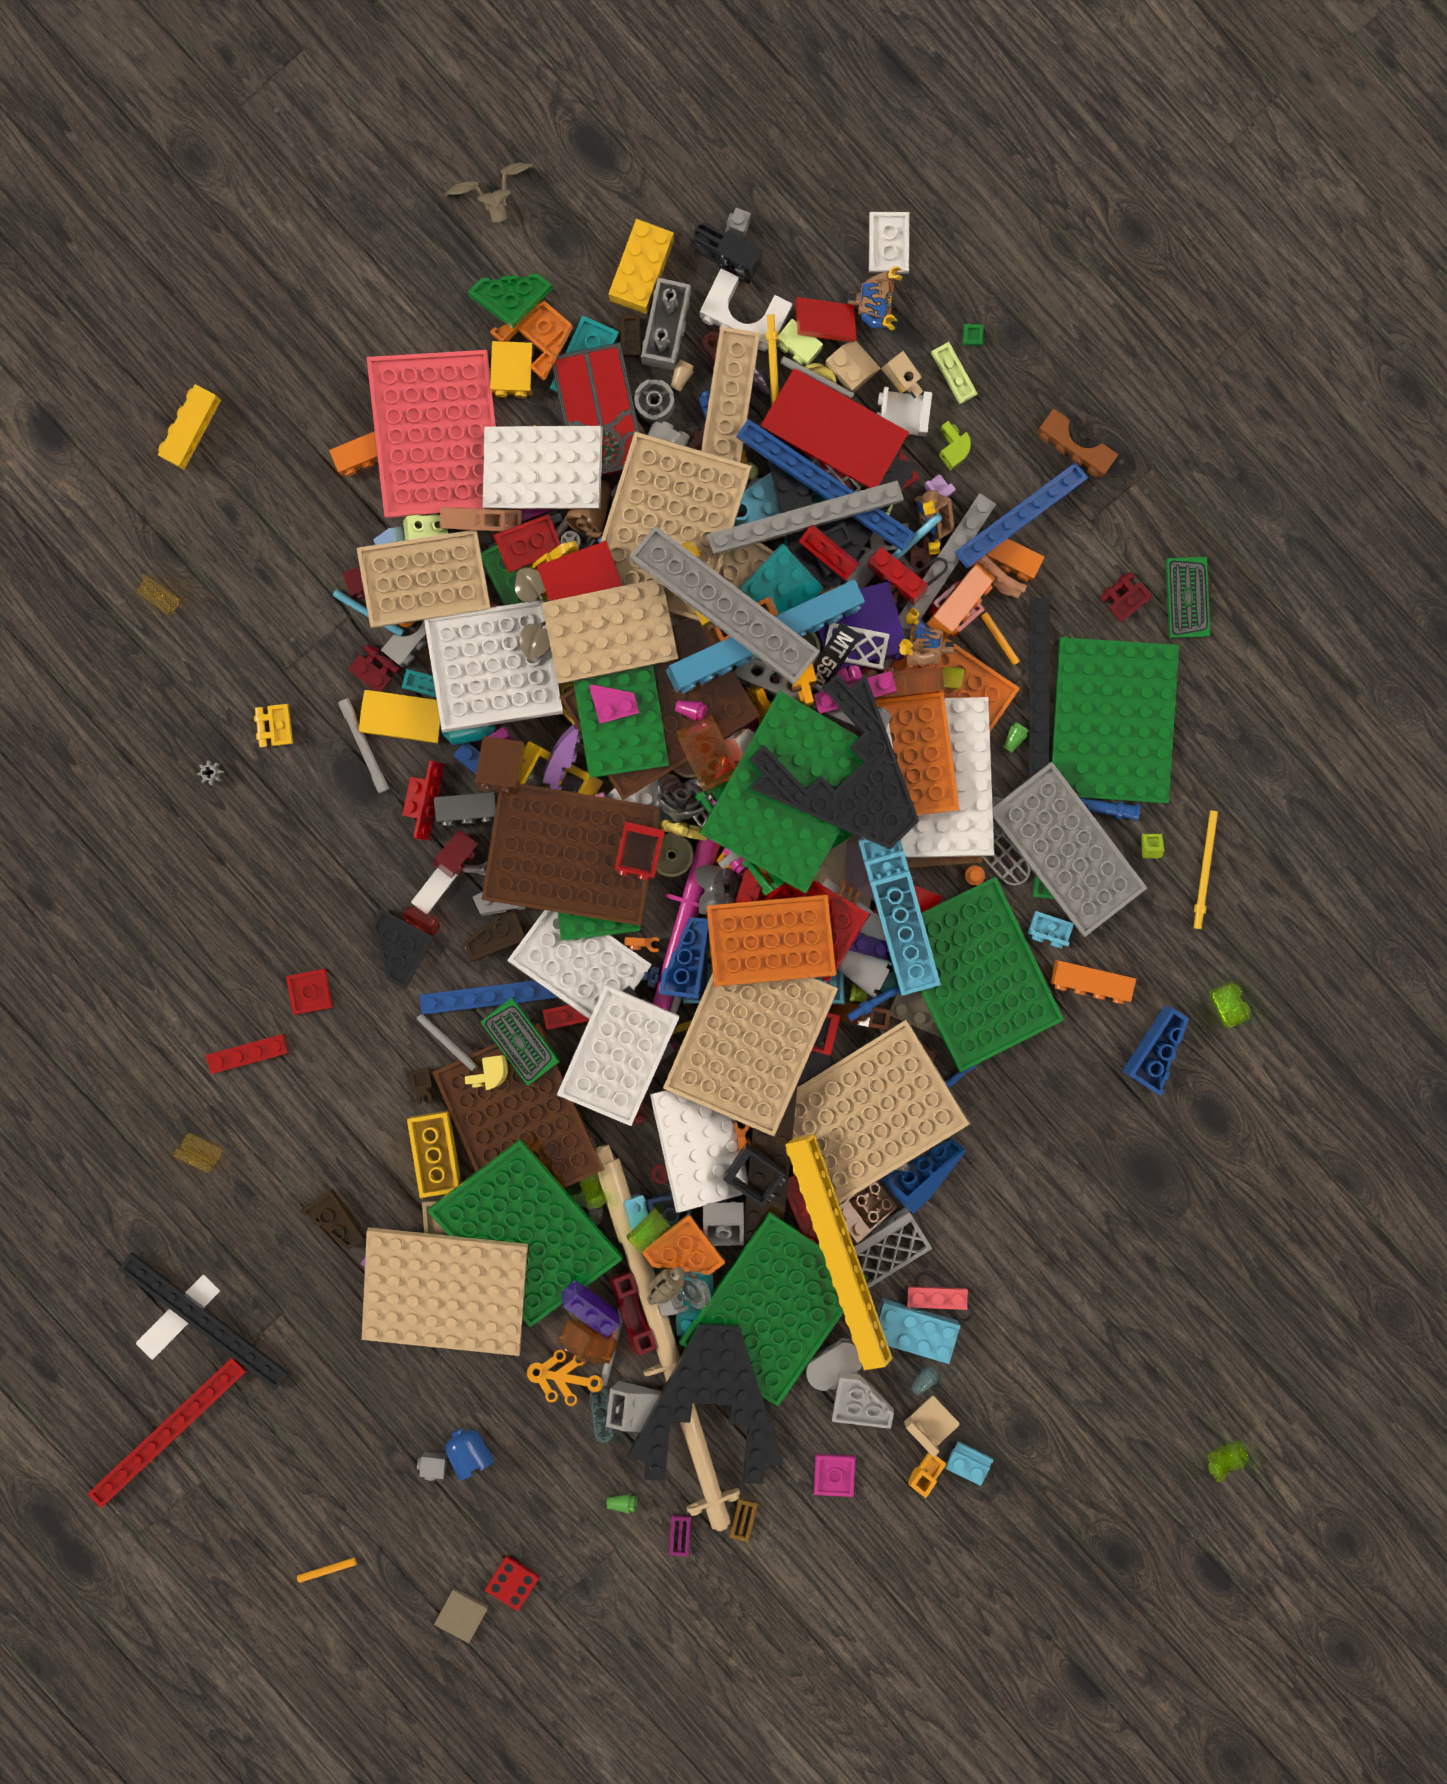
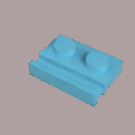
[945,1441,994,1486]

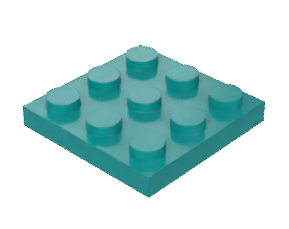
[739,544,824,614]

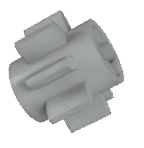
[197,760,224,786]

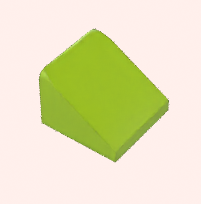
[940,667,964,690]
[1142,834,1164,858]

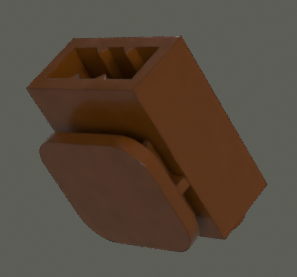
[474,736,525,795]

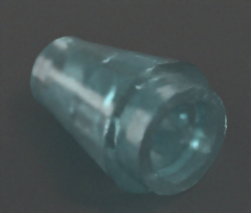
[911,1366,940,1396]

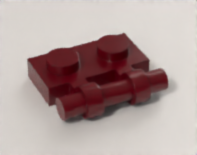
[1099,572,1152,623]
[348,643,400,692]

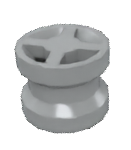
[561,531,582,548]

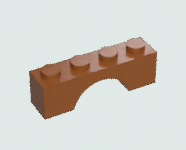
[1036,408,1118,478]

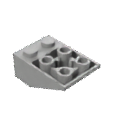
[606,1381,671,1432]

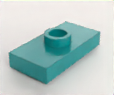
[402,669,437,698]

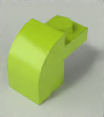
[939,421,971,471]

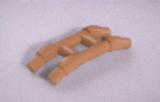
[972,555,1027,599]

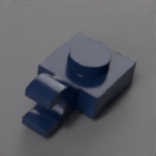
[643,966,660,988]

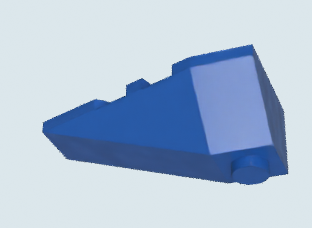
[659,917,709,1001]
[882,1139,966,1214]

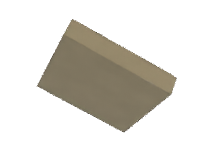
[434,1588,488,1644]

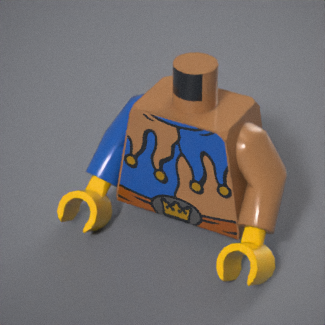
[847,266,902,330]
[913,490,955,555]
[899,608,954,666]

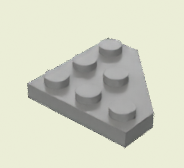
[832,1372,894,1429]

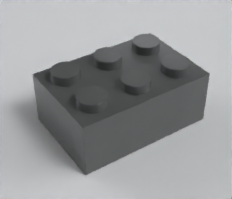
[434,792,498,826]

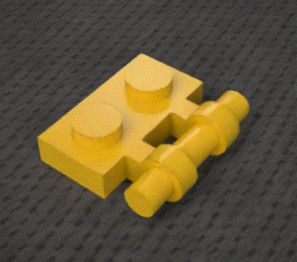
[254,704,293,748]

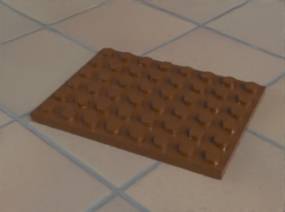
[559,618,760,800]
[481,784,660,926]
[432,1023,605,1188]

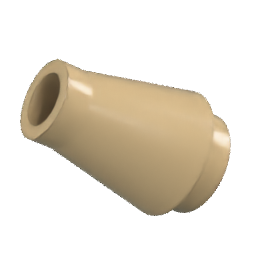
[670,360,694,392]

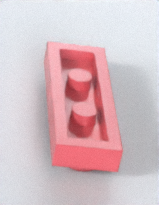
[907,1286,968,1310]

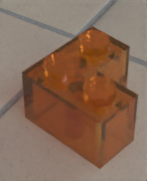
[558,1319,619,1364]

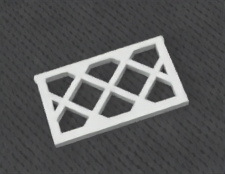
[825,623,890,670]

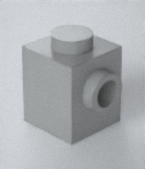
[417,1451,448,1481]

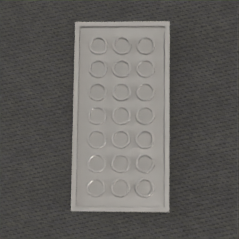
[992,762,1147,937]

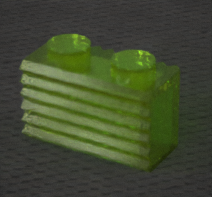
[1208,982,1251,1028]
[626,1208,670,1253]

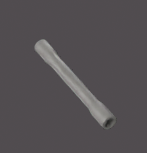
[338,698,389,794]

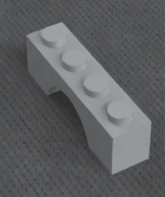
[381,620,427,667]

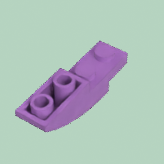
[542,724,581,790]

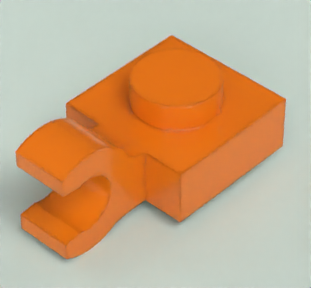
[625,937,659,952]
[734,1121,751,1151]

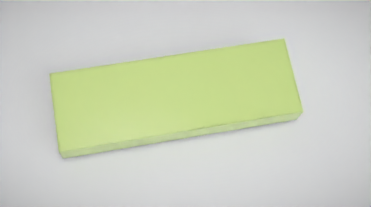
[931,342,978,405]

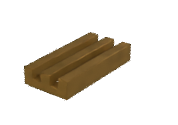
[729,1497,758,1542]

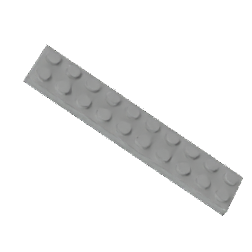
[629,526,820,685]

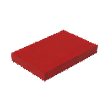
[795,297,857,343]
[493,514,561,573]

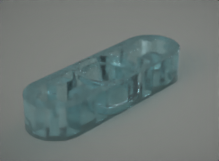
[590,1384,613,1443]

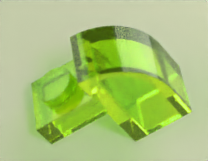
[578,1173,608,1209]
[1207,1441,1249,1482]

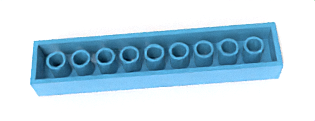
[666,579,865,694]

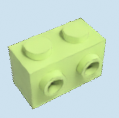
[776,319,823,366]
[403,514,448,540]

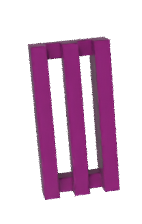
[669,1514,691,1557]

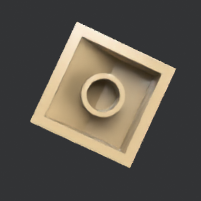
[825,340,881,393]

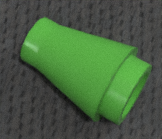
[1003,722,1029,753]
[607,1493,637,1514]

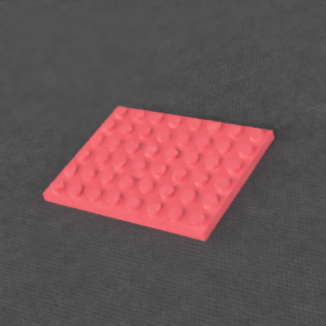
[367,350,496,518]

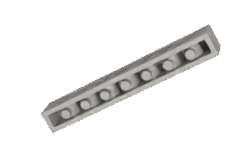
[734,657,892,733]

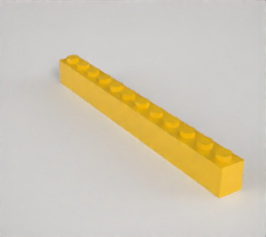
[785,1133,893,1370]

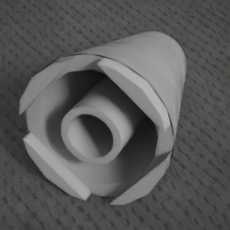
[838,951,892,998]

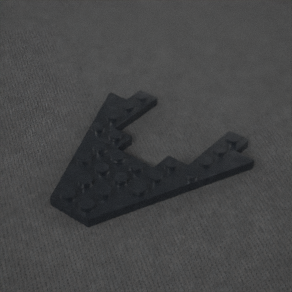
[767,434,917,588]
[748,674,919,849]
[628,1323,784,1484]

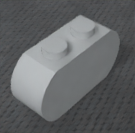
[806,1338,862,1391]

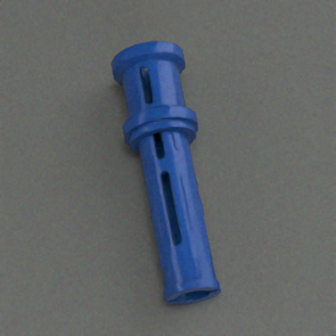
[1080,798,1140,822]

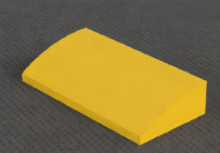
[359,690,441,743]

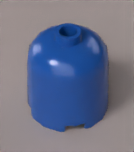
[445,1428,494,1481]

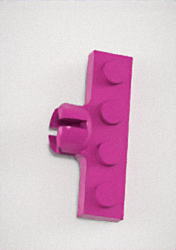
[813,665,897,714]

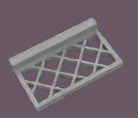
[853,1207,932,1288]

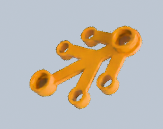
[527,1350,604,1406]

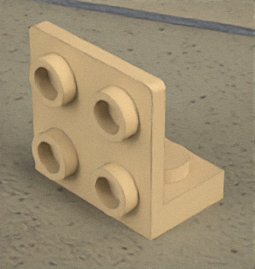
[904,1395,959,1457]

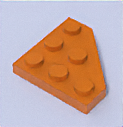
[641,1214,725,1275]

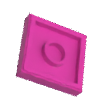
[814,1453,856,1497]

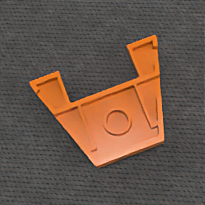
[490,301,573,380]

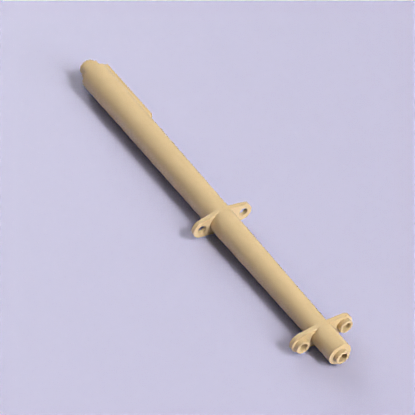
[595,1144,740,1531]

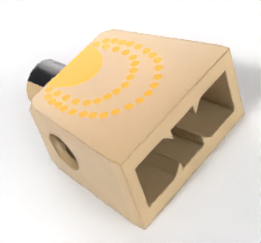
[881,351,923,399]

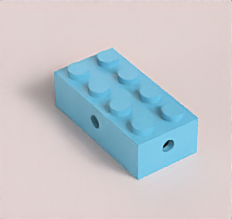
[877,1298,960,1364]

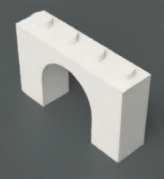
[700,269,792,352]

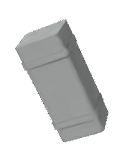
[641,278,691,371]

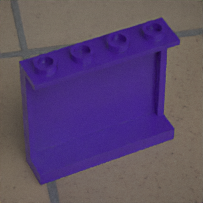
[818,582,905,674]

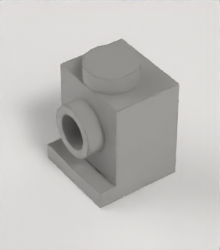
[725,208,751,239]
[658,1291,688,1317]

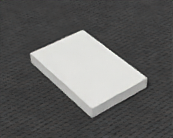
[869,212,909,274]

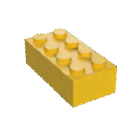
[609,219,674,315]
[407,1110,462,1198]

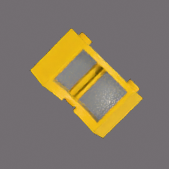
[520,741,603,796]

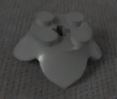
[656,773,708,822]
[695,865,742,915]

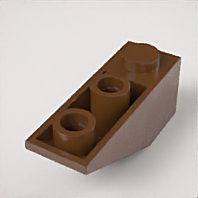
[828,1001,891,1030]

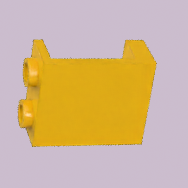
[490,341,534,398]

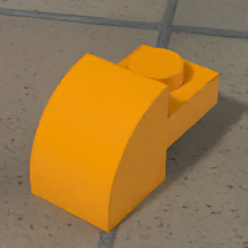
[792,663,817,707]
[908,1452,946,1498]

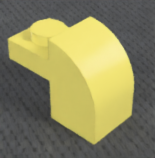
[465,1055,508,1090]

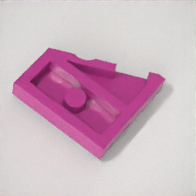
[589,684,640,723]

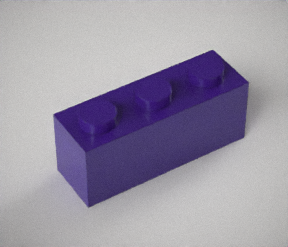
[561,1280,620,1338]

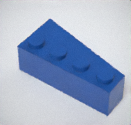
[1122,1005,1189,1096]

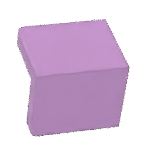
[924,475,956,498]

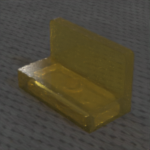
[136,573,181,616]
[172,1132,223,1173]

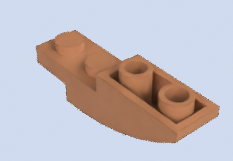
[440,507,522,531]

